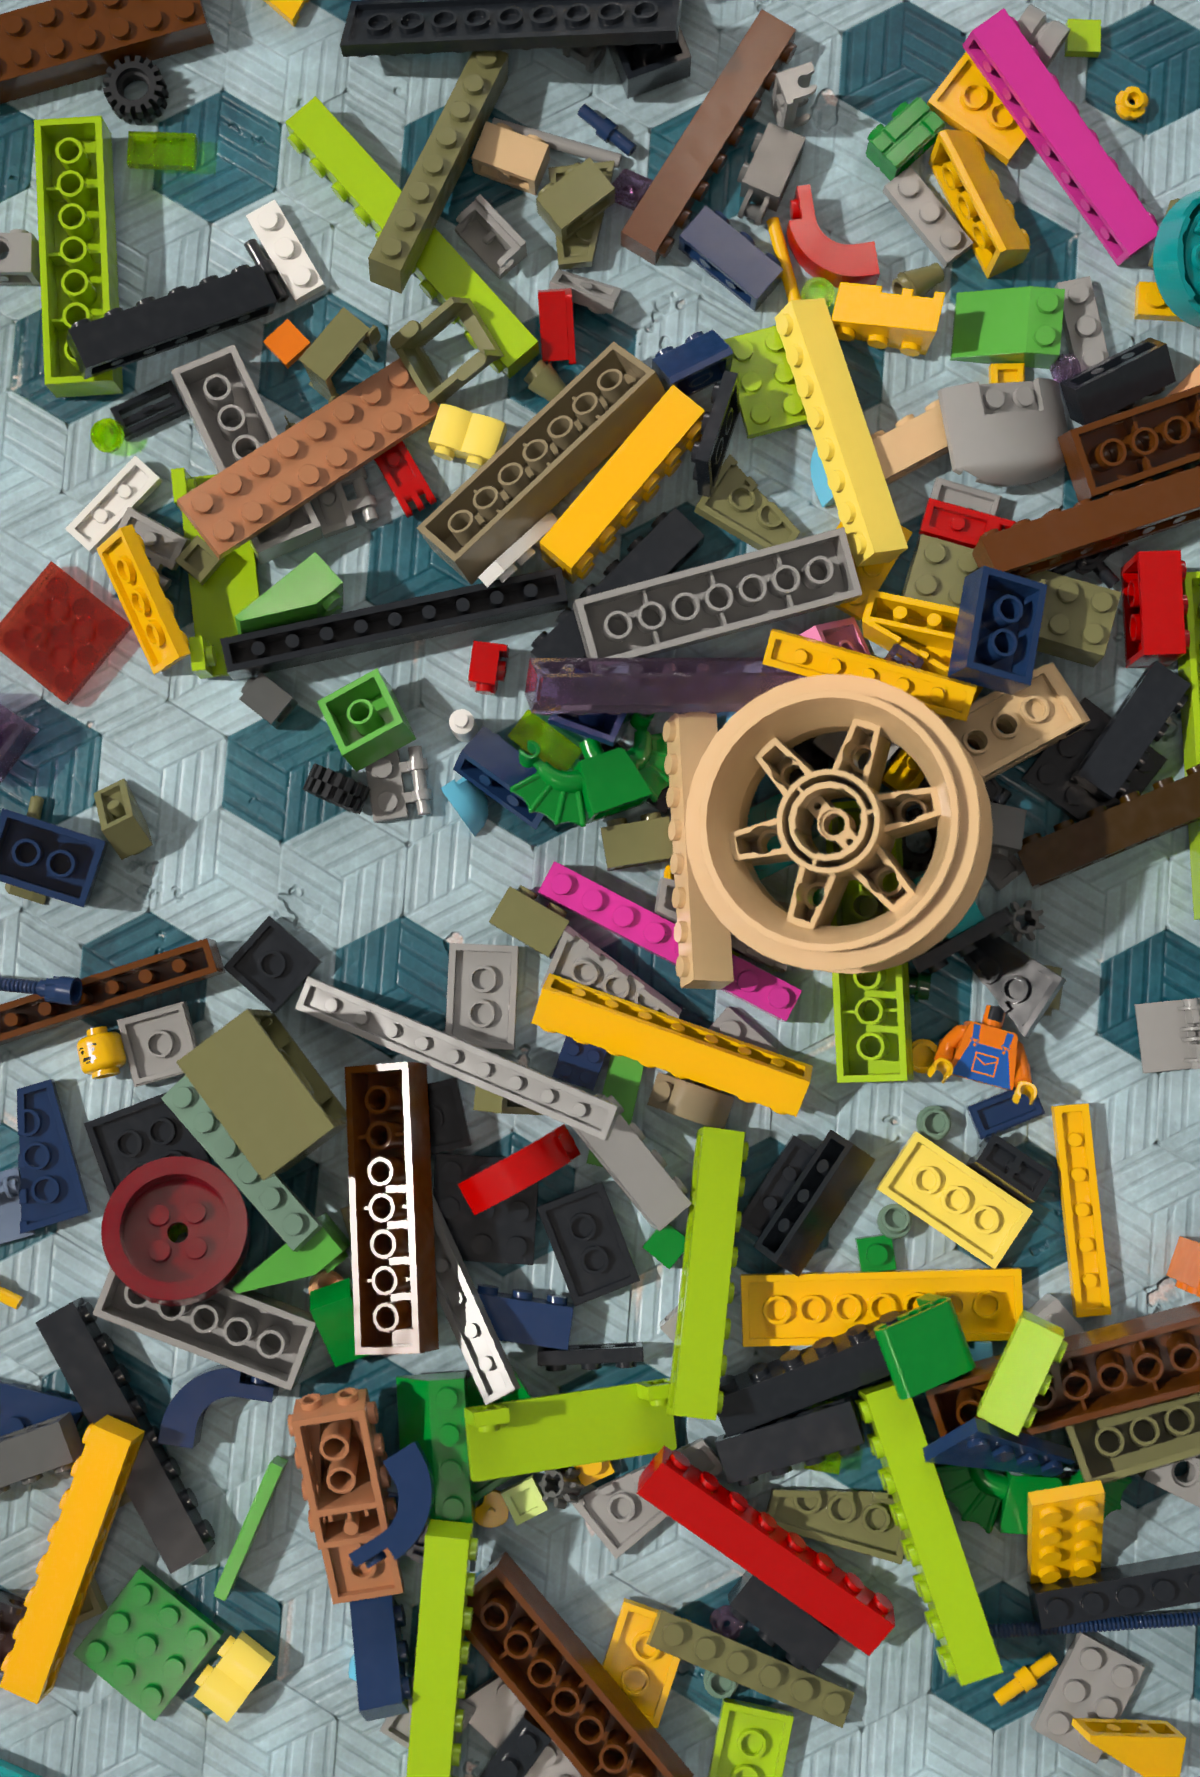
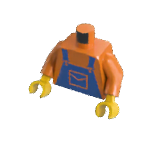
[927,1005,1037,1105]

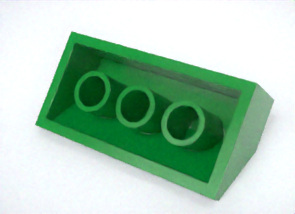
[396,1371,475,1526]

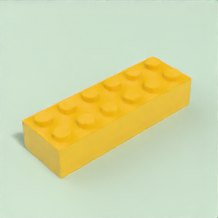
[539,385,705,584]

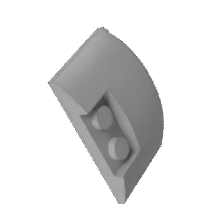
[937,378,1068,487]

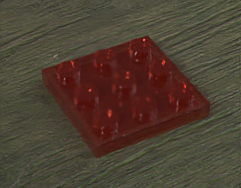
[0,561,132,705]

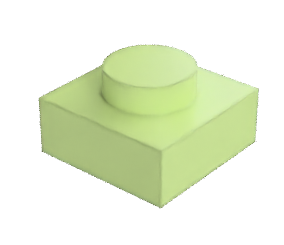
[501,1475,549,1526]

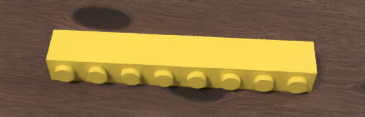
[774,298,908,567]

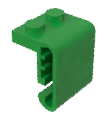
[873,1293,976,1400]

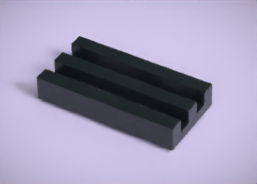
[110,380,187,441]

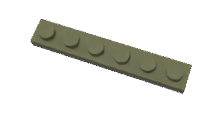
[646,1609,855,1728]

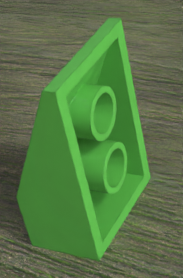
[950,286,1065,369]
[235,552,343,635]
[233,1212,351,1294]

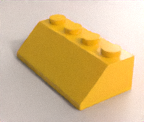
[928,129,1030,279]

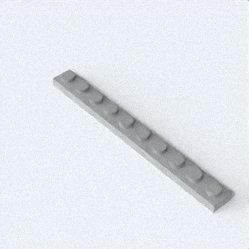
[295,976,621,1141]

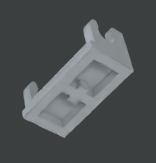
[771,61,817,130]
[455,194,527,279]

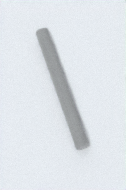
[492,118,622,168]

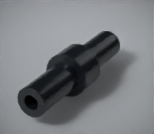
[244,239,289,303]

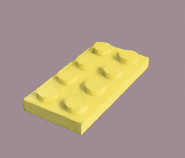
[876,1131,1033,1269]

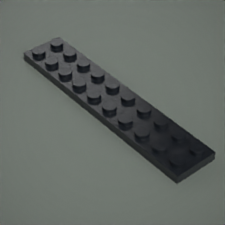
[340,0,683,57]

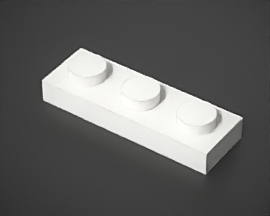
[246,200,326,305]
[65,456,163,554]
[478,511,558,588]

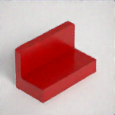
[538,288,576,365]

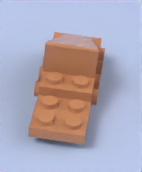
[288,1388,404,1604]

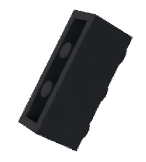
[1060,337,1176,425]
[728,1571,840,1674]

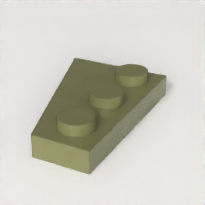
[548,161,615,270]
[694,454,800,550]

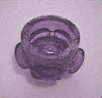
[1050,353,1081,383]
[710,1605,745,1640]

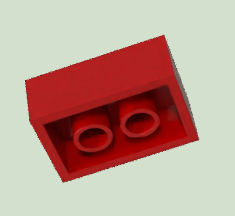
[1121,550,1190,668]

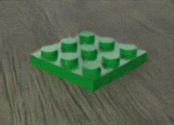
[73,1565,224,1721]

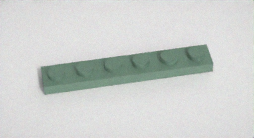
[161,1075,323,1252]

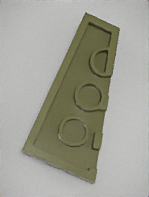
[766,1488,906,1565]

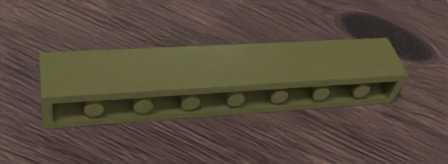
[368,50,509,294]

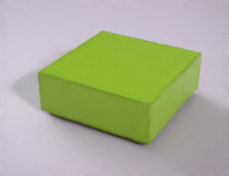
[1065,19,1101,58]

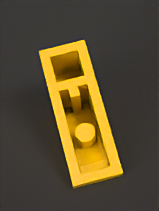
[1072,1718,1186,1777]

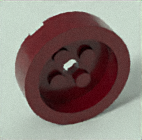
[101,1156,251,1306]

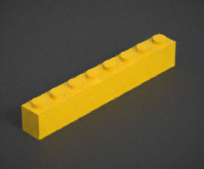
[531,973,813,1117]
[0,1415,145,1704]

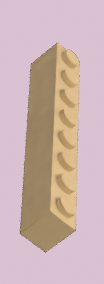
[663,710,734,990]

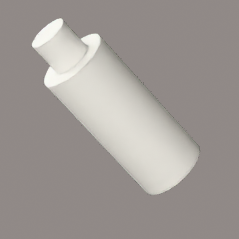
[449,709,478,743]

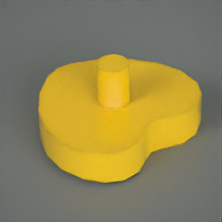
[474,1489,509,1528]

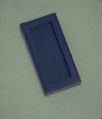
[966,1082,1045,1139]

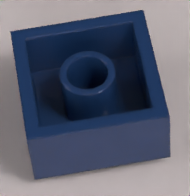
[552,1036,607,1091]

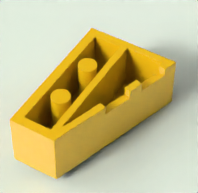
[831,282,946,357]
[862,590,959,679]

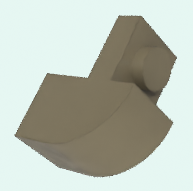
[647,1072,734,1129]

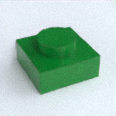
[855,1234,897,1272]

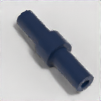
[577,104,637,157]

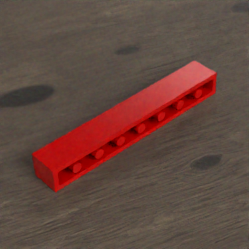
[637,1445,895,1656]

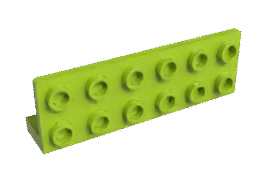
[170,468,260,679]
[464,1378,677,1482]

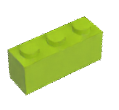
[977,1309,1068,1436]

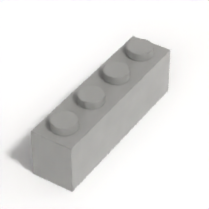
[572,1093,692,1231]

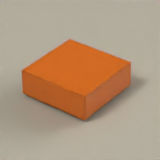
[263,319,311,369]

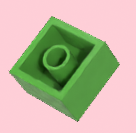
[317,668,416,772]

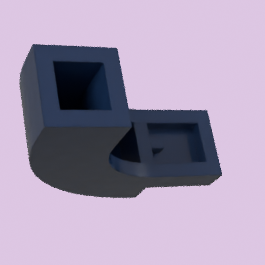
[158,1364,279,1449]
[348,1441,435,1569]

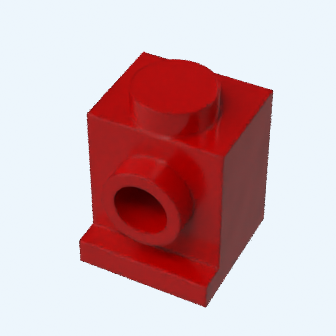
[468,640,509,695]

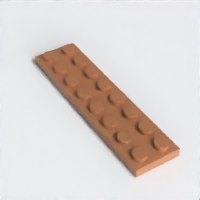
[177,358,439,560]

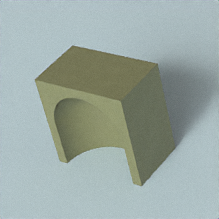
[176,1009,347,1181]

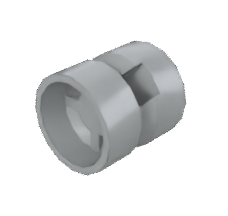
[1018,4,1071,68]

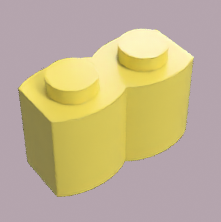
[428,404,507,469]
[194,1631,275,1723]

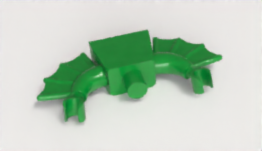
[510,705,669,827]
[935,1464,1132,1535]

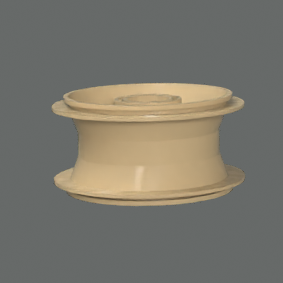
[685,674,993,974]

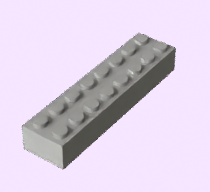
[573,527,863,672]

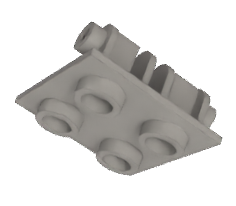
[1134,998,1200,1073]

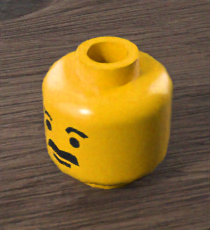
[77,1026,126,1079]

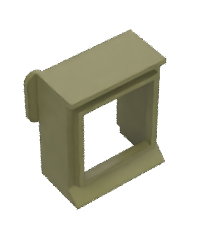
[390,297,504,404]
[299,307,381,403]

